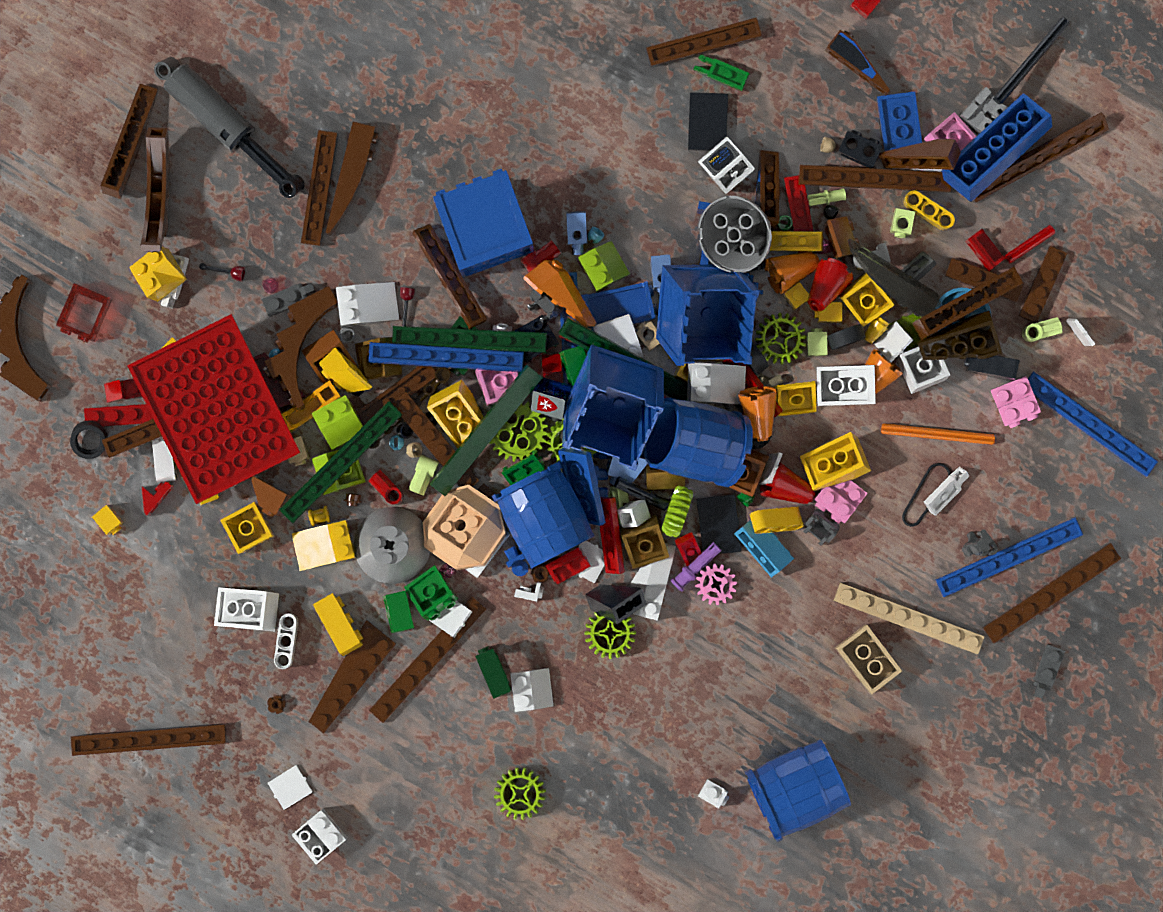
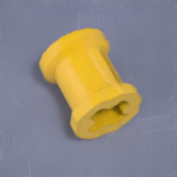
[308,506,331,527]

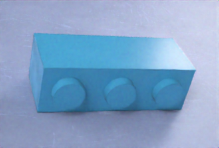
[734,519,794,578]

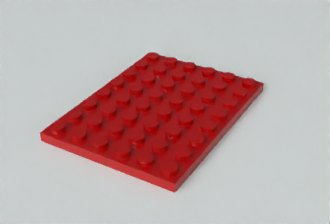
[127,314,301,504]

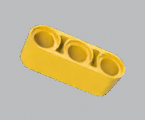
[903,191,955,231]
[750,507,804,534]

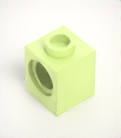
[890,208,915,239]
[806,328,827,356]

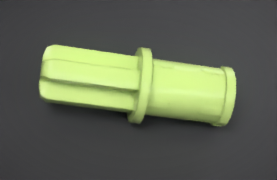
[807,188,846,206]

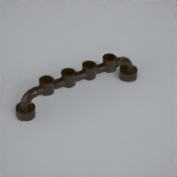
[370,367,450,449]

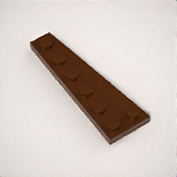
[308,620,397,734]

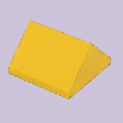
[775,381,817,416]

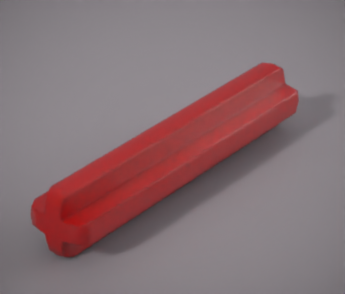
[1004,225,1056,264]

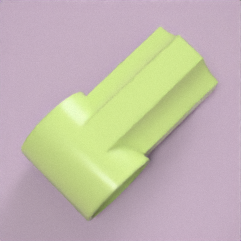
[1022,317,1062,342]
[408,454,439,496]

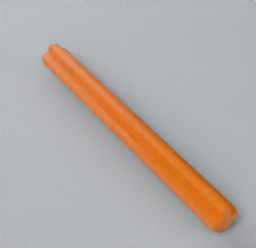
[881,423,995,445]

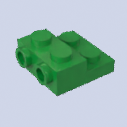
[404,565,458,621]

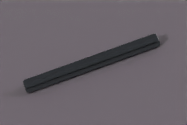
[993,17,1070,105]

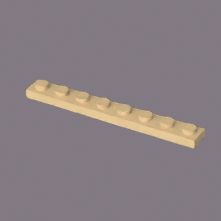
[833,583,985,654]

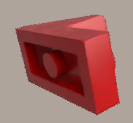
[542,354,563,383]
[104,379,142,403]
[142,481,174,516]
[674,532,701,567]

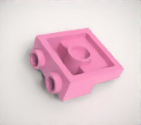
[924,112,976,151]
[475,369,518,406]
[990,376,1041,428]
[814,480,868,524]

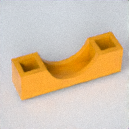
[282,380,342,433]

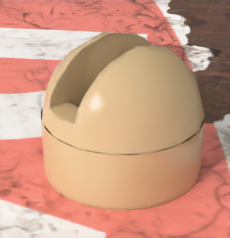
[820,137,836,153]
[406,442,423,458]

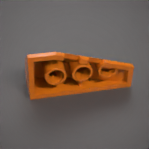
[523,260,597,327]

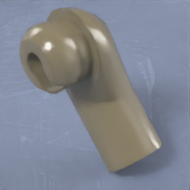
[756,373,784,387]

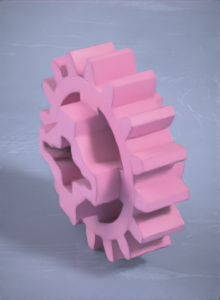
[695,564,737,605]

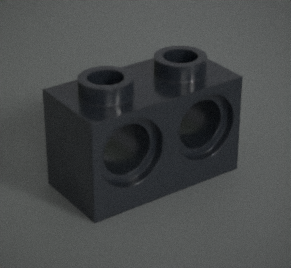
[837,130,882,169]

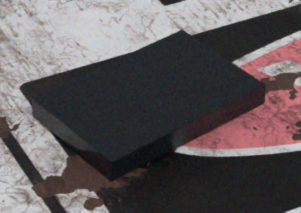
[688,93,728,151]
[696,495,741,554]

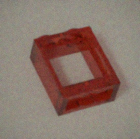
[56,283,112,343]

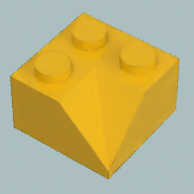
[129,246,187,302]
[840,269,894,327]
[220,502,274,554]

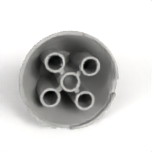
[698,196,772,273]
[354,507,430,584]

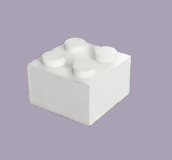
[896,347,950,394]

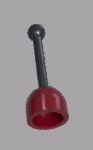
[199,263,246,282]
[400,287,415,326]

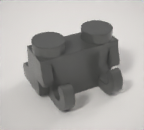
[527,290,565,324]
[803,509,840,546]
[962,529,998,557]

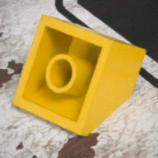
[319,348,372,393]

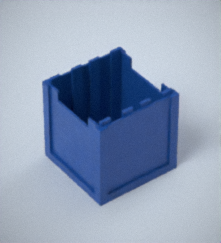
[433,169,534,278]
[656,265,759,366]
[562,345,664,471]

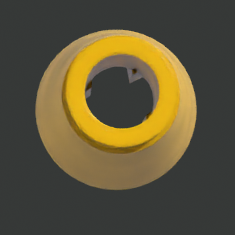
[865,316,889,344]

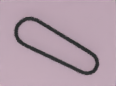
[902,463,951,527]

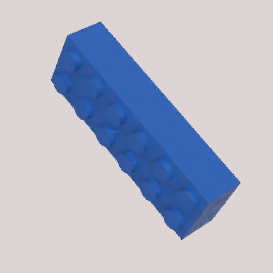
[942,93,1052,202]

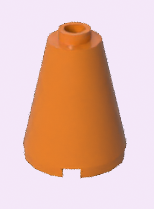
[764,251,820,294]
[865,348,903,394]
[738,386,777,441]

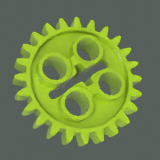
[489,401,548,462]

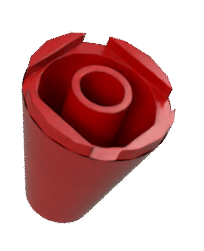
[807,258,854,312]
[760,462,816,504]

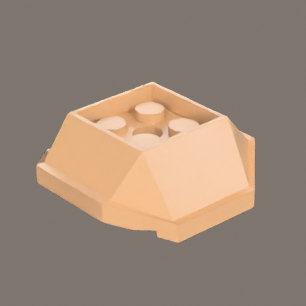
[422,485,507,570]

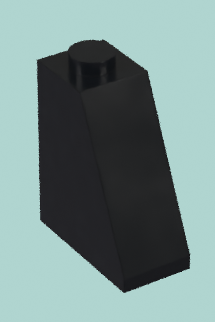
[964,356,1020,381]
[585,584,647,624]

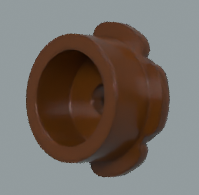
[343,493,362,506]
[531,564,550,583]
[267,695,286,714]

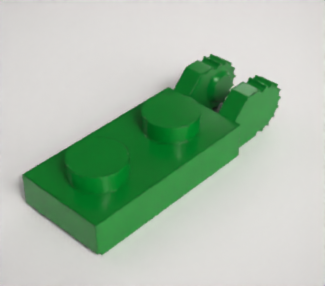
[693,55,750,92]

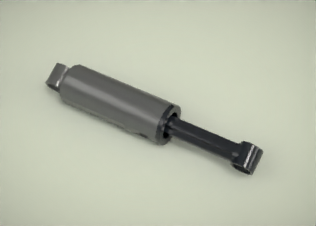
[154,57,305,198]

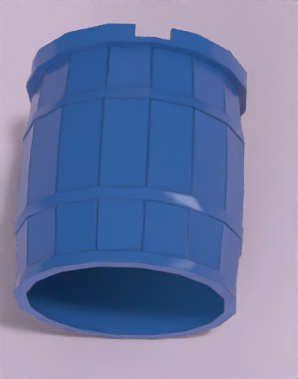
[644,397,753,488]
[492,462,595,569]
[744,739,851,842]

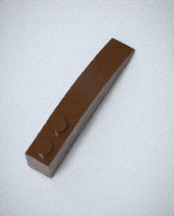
[100,83,158,199]
[325,122,379,236]
[912,267,1023,340]

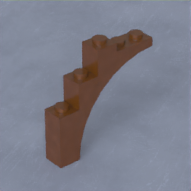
[140,127,171,253]
[0,274,51,402]
[263,286,338,411]

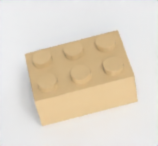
[834,624,902,695]

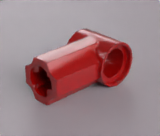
[521,240,561,272]
[369,470,404,505]

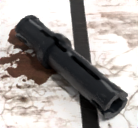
[614,476,670,511]

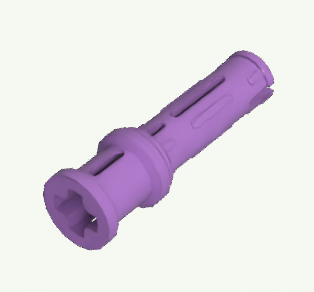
[670,542,722,592]

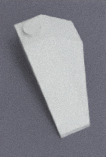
[628,543,676,620]

